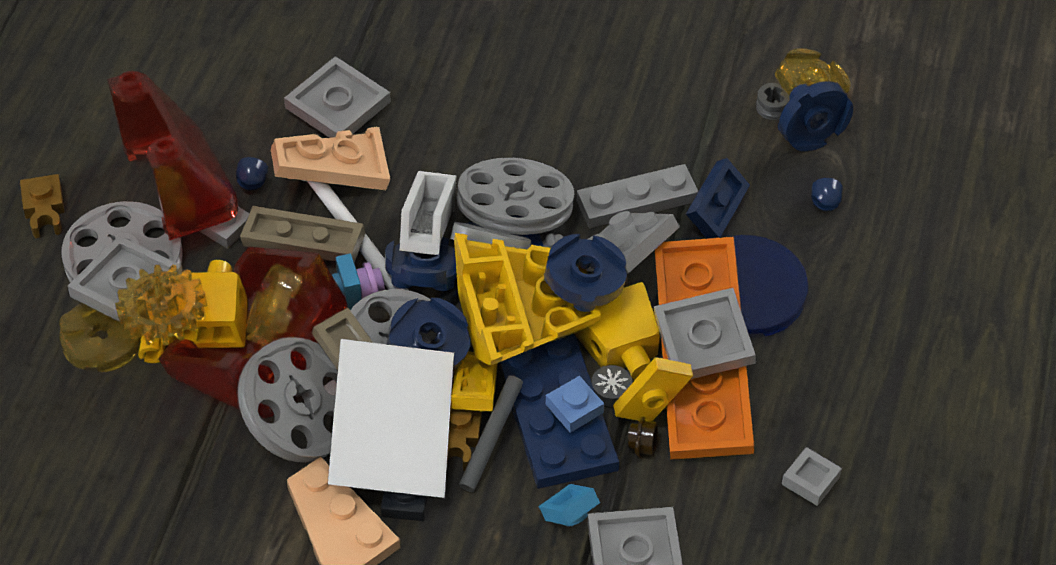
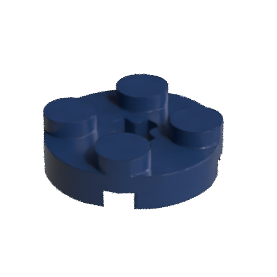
[777,81,853,151]
[544,234,627,312]
[385,237,457,291]
[387,297,471,371]

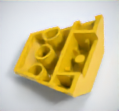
[454,233,601,366]

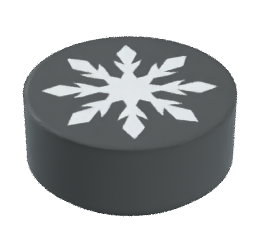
[592,365,633,407]

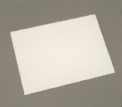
[328,339,454,498]

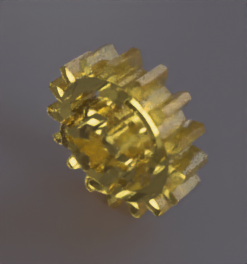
[115,264,207,345]

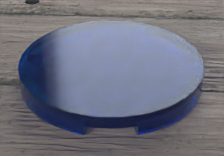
[730,235,808,336]

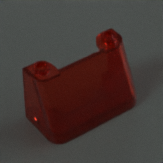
[107,71,239,240]
[158,247,348,418]

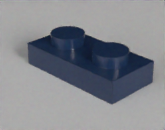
[686,158,750,239]

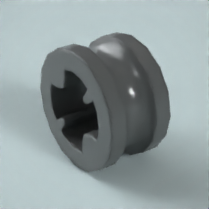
[756,83,790,120]

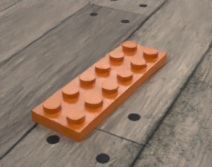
[655,237,754,459]

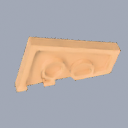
[271,127,390,190]
[287,457,400,565]

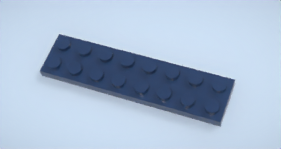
[466,215,619,489]

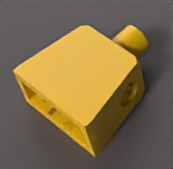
[160,260,247,348]
[574,282,660,380]

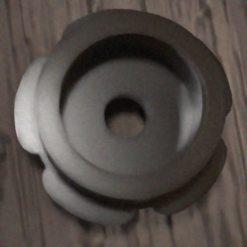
[628,416,658,458]

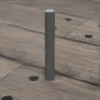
[459,376,523,492]

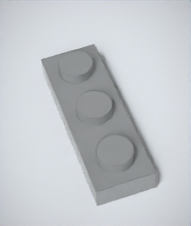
[577,164,699,229]

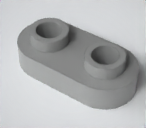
[451,222,531,249]

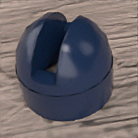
[236,157,268,191]
[811,178,843,211]

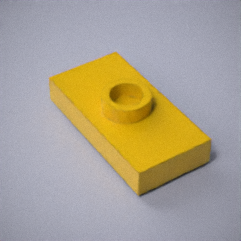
[451,352,498,411]
[613,357,693,422]

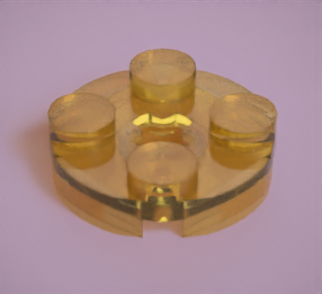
[775,48,851,95]
[246,264,302,346]
[59,303,142,372]

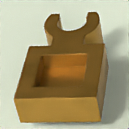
[20,174,65,239]
[446,405,482,471]

